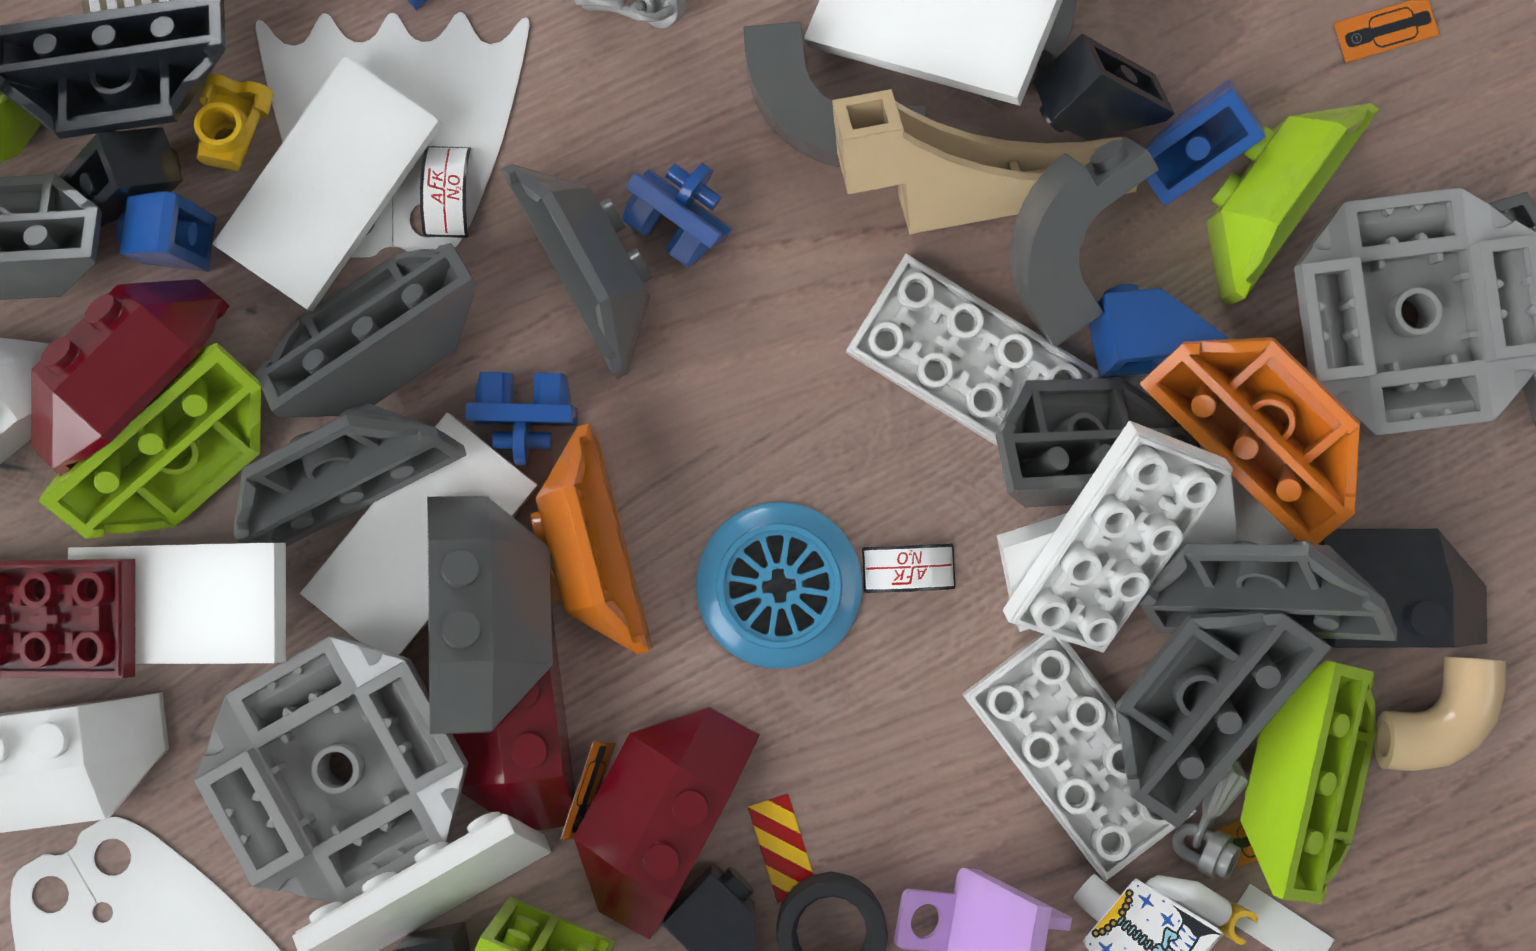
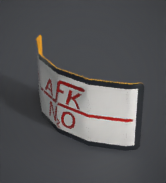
[420,146,471,238]
[862,543,955,593]

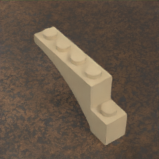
[832,89,1137,235]

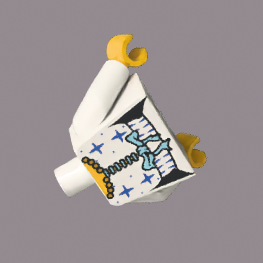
[1073,874,1258,951]

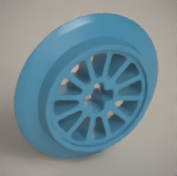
[696,502,862,669]

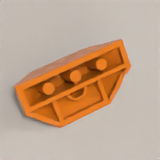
[1139,337,1360,544]
[531,423,653,654]

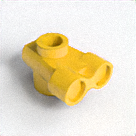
[194,74,274,172]

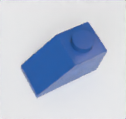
[1144,78,1266,206]
[116,192,216,272]
[1089,284,1228,379]

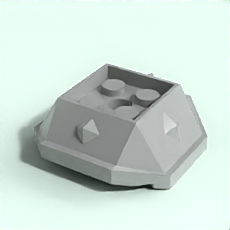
[1294,187,1536,437]
[194,635,468,903]

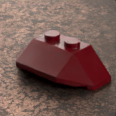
[31,279,230,476]
[453,606,575,830]
[573,707,760,940]

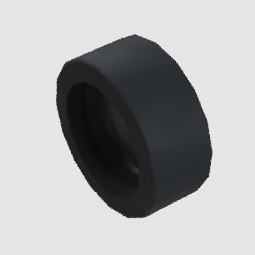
[776,872,888,951]

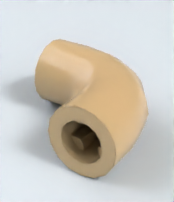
[1374,656,1507,771]

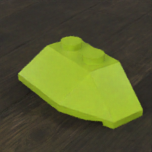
[1206,103,1380,306]
[39,343,261,539]
[1240,660,1377,904]

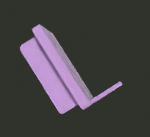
[894,868,1072,951]

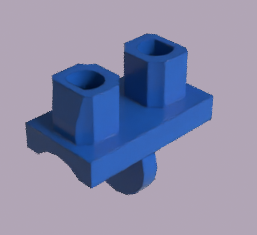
[621,163,733,267]
[465,372,578,466]

